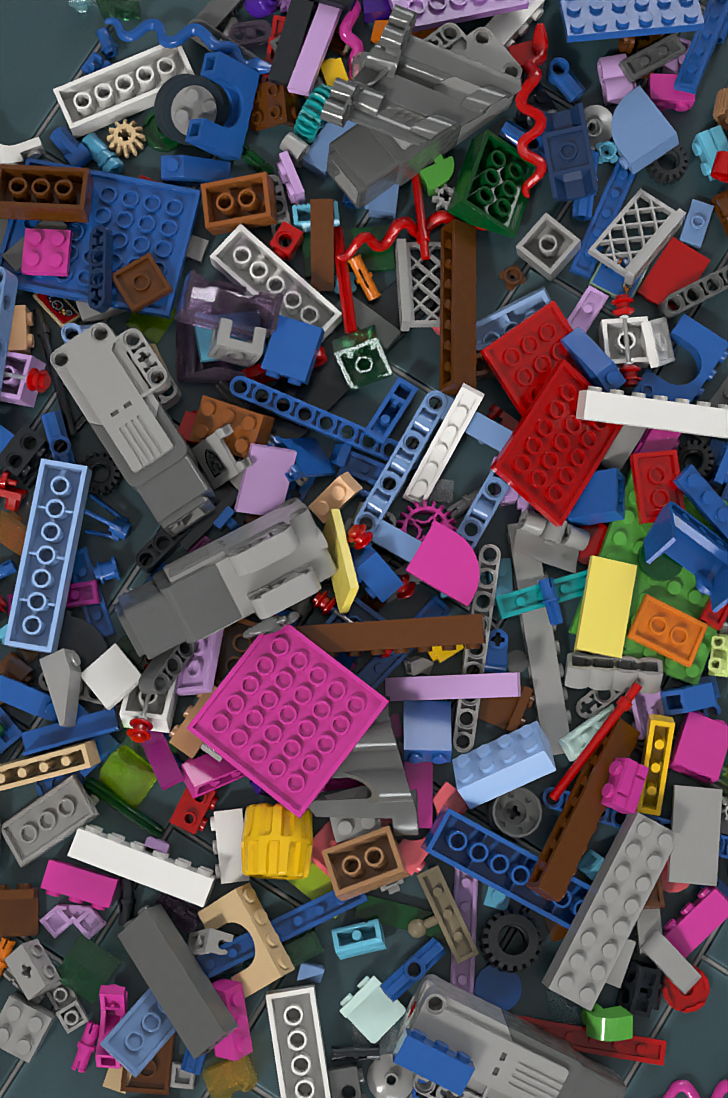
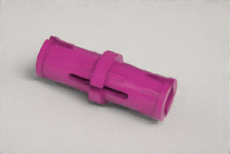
[71,1020,100,1073]

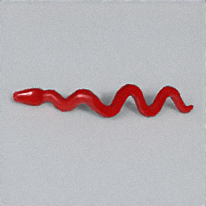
[515,23,548,198]
[336,210,486,262]

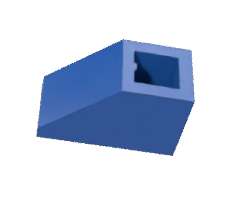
[660,681,718,716]

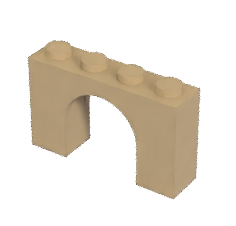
[198,882,295,998]

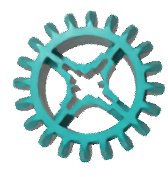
[294,84,332,145]

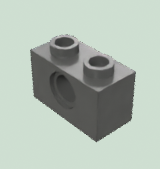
[328,1063,367,1098]

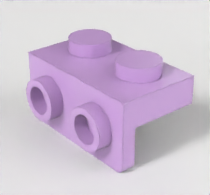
[629,688,667,740]

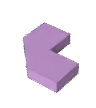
[39,904,107,940]

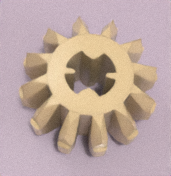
[107,118,146,159]

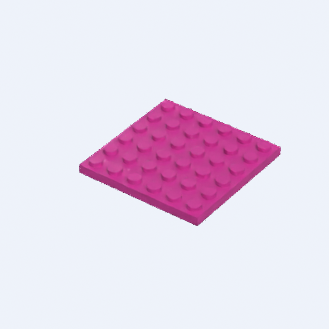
[186,614,390,818]

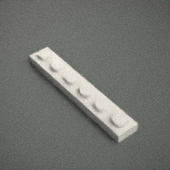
[402,383,484,507]

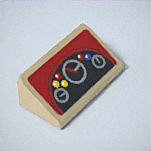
[33,293,81,328]

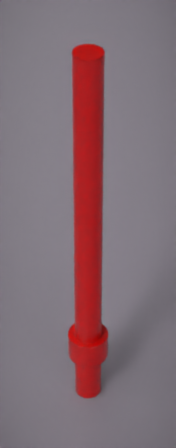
[412,173,430,260]
[549,682,642,801]

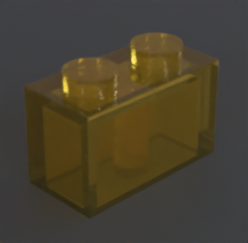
[202,1053,259,1098]

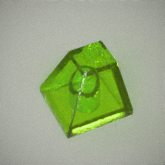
[99,744,157,809]

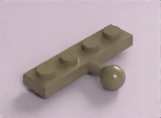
[408,865,479,964]

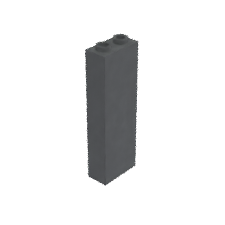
[117,904,239,1059]

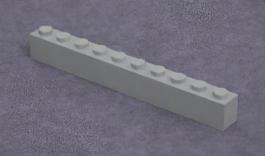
[505,523,572,755]

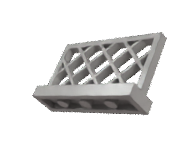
[588,188,686,286]
[395,239,441,331]

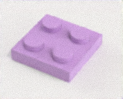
[277,151,306,206]

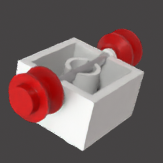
[598,294,650,387]
[119,657,179,743]

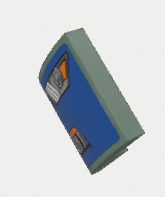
[588,246,649,298]

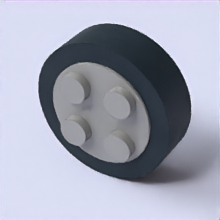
[154,74,224,146]

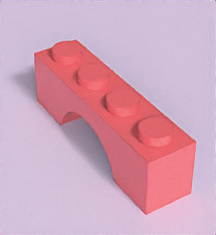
[398,781,468,876]

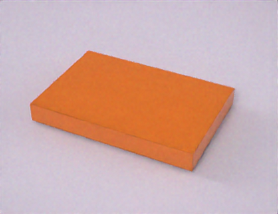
[626,594,708,668]

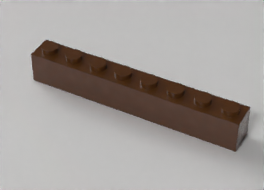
[439,219,477,397]
[292,614,486,658]
[525,718,641,902]

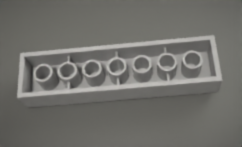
[542,811,680,1011]

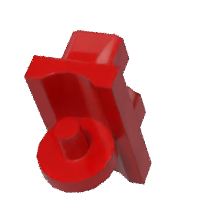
[0,471,28,511]

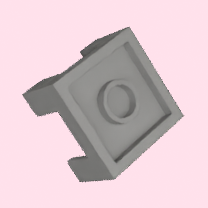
[207,317,267,367]

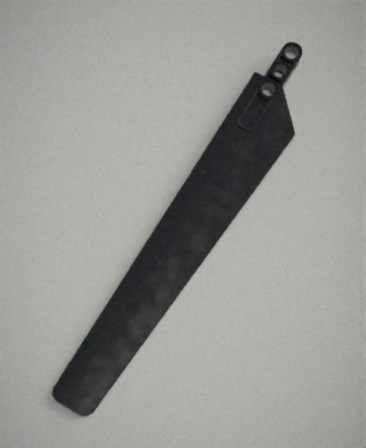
[135,259,440,573]

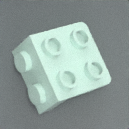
[340,975,406,1043]

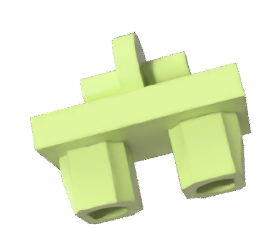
[708,634,728,677]

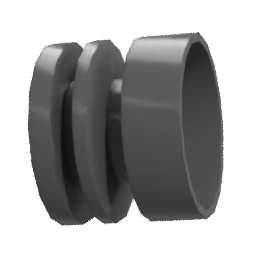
[486,787,542,838]

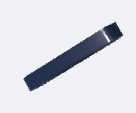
[88,225,113,313]

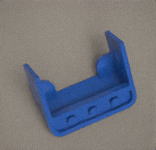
[644,501,728,613]

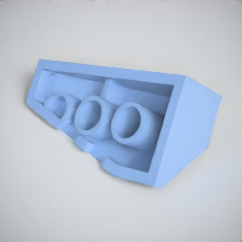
[476,286,551,350]

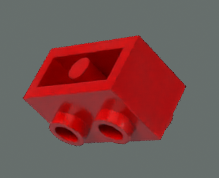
[169,787,219,835]

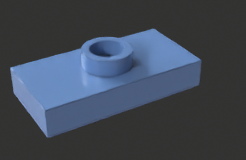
[679,199,714,249]

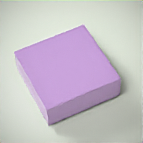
[144,836,172,854]

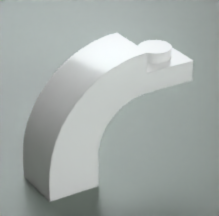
[0,137,45,165]

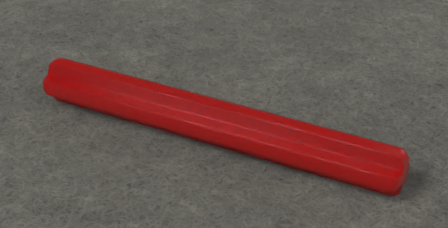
[334,226,357,334]

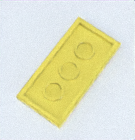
[322,509,359,614]
[574,555,637,658]

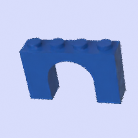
[185,51,260,161]
[631,314,728,404]

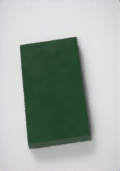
[302,225,395,279]

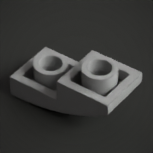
[46,976,89,1034]

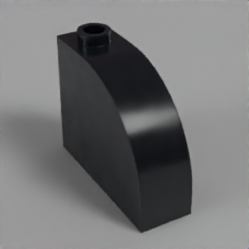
[38,610,111,678]

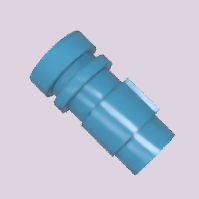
[81,132,125,175]

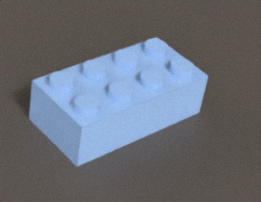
[452,721,556,809]

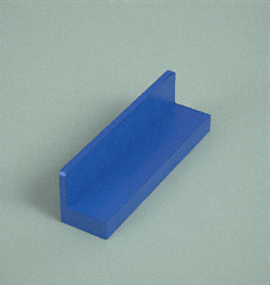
[21,707,121,756]

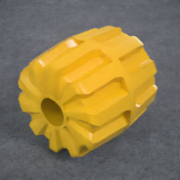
[241,803,313,880]

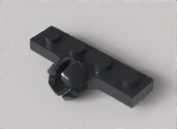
[516,71,559,131]

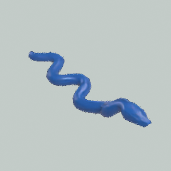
[104,17,272,74]

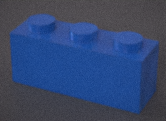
[392,1028,475,1096]

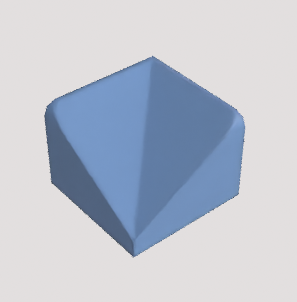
[297,960,325,983]

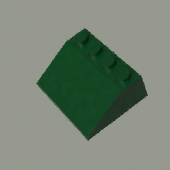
[447,129,536,238]

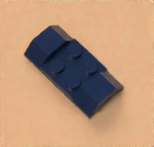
[542,102,599,202]

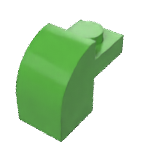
[419,154,454,197]
[581,1002,633,1041]

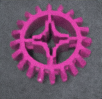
[396,500,457,542]

